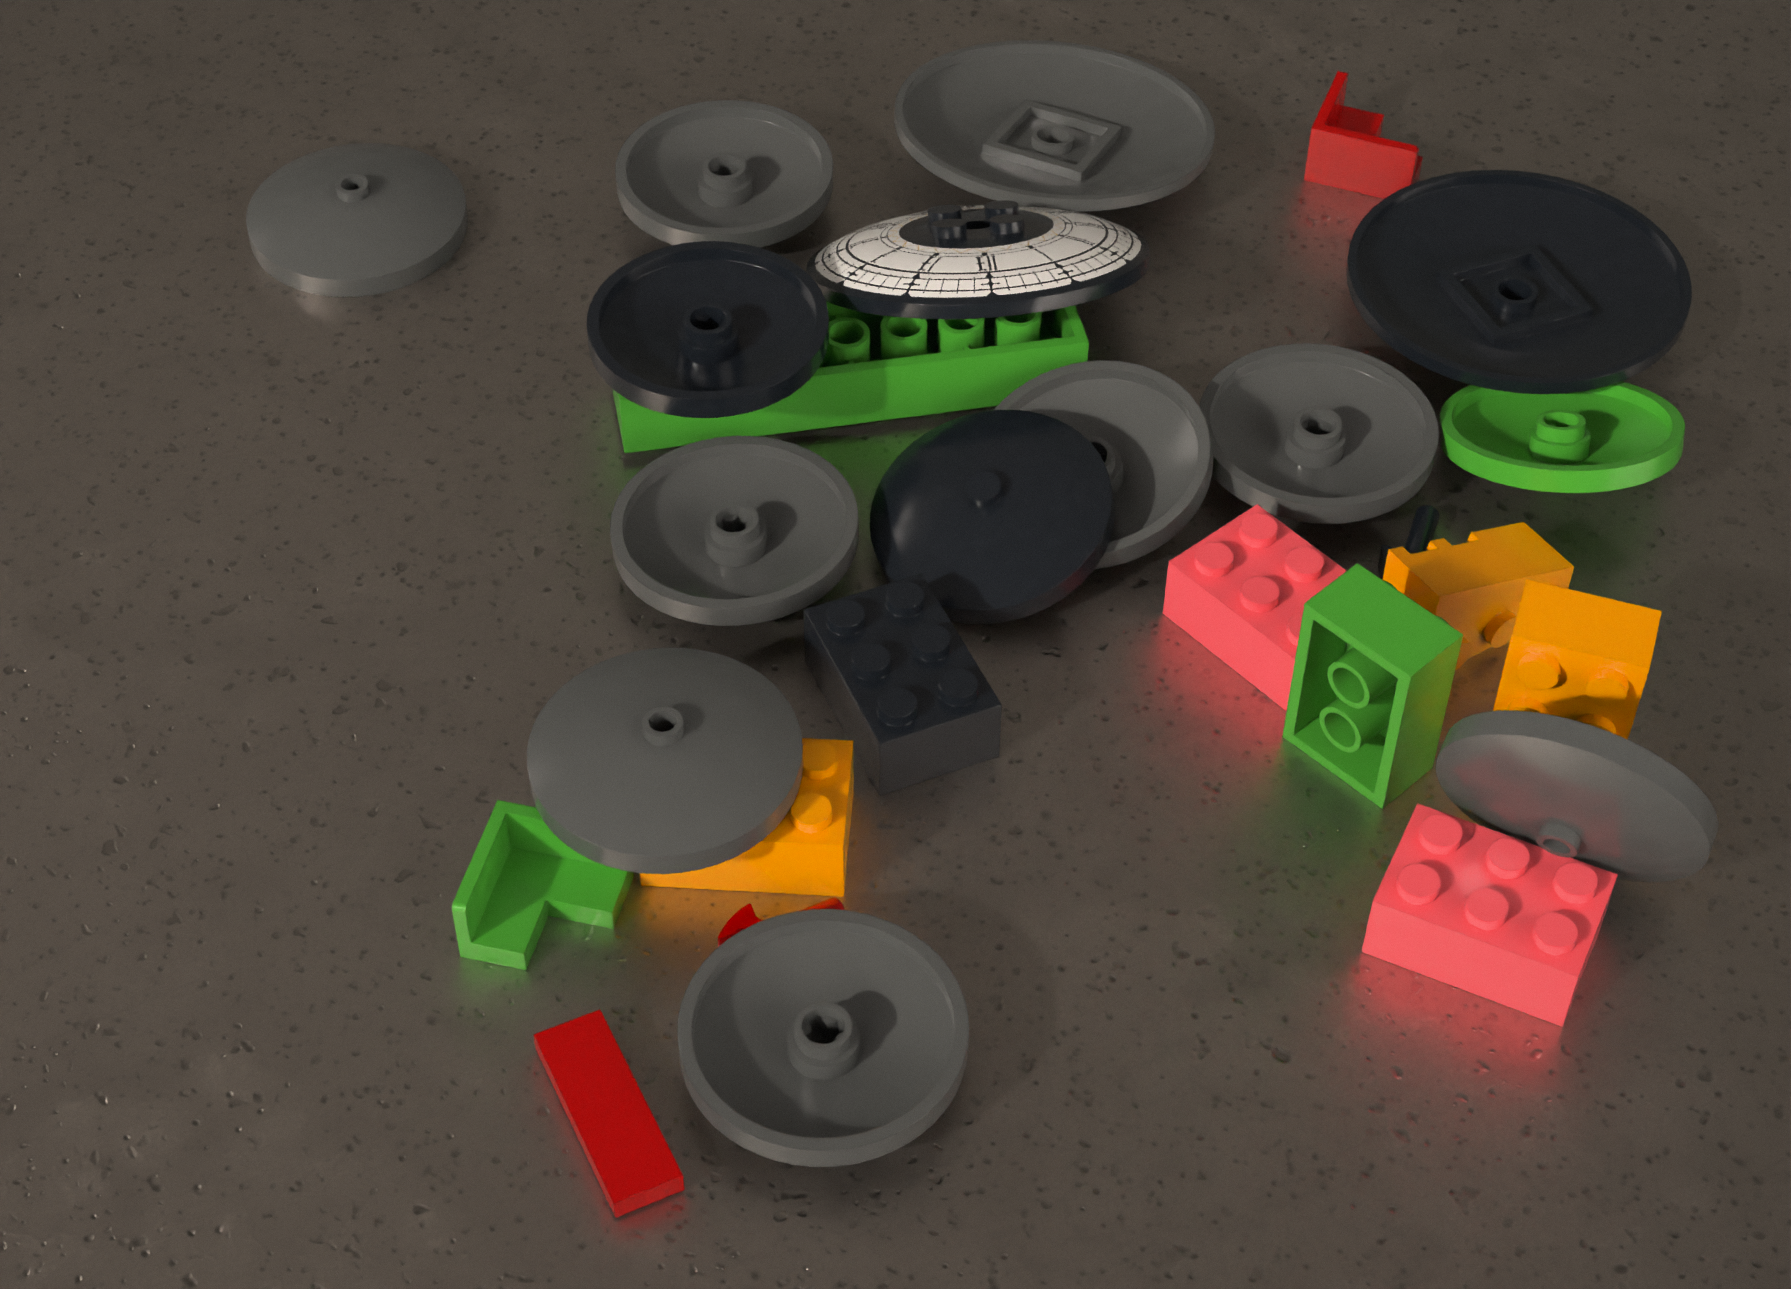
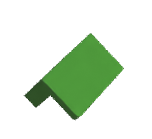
[452,800,634,970]

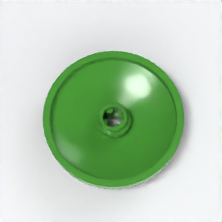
[1439,381,1685,493]

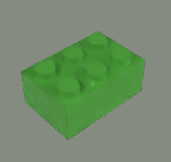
[1282,563,1463,810]

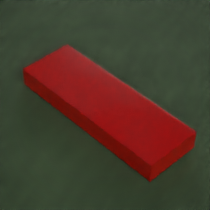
[533,1009,685,1218]

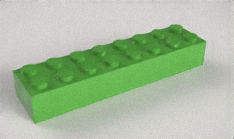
[612,301,1089,453]

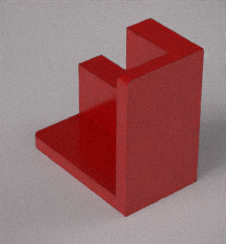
[1304,71,1423,199]

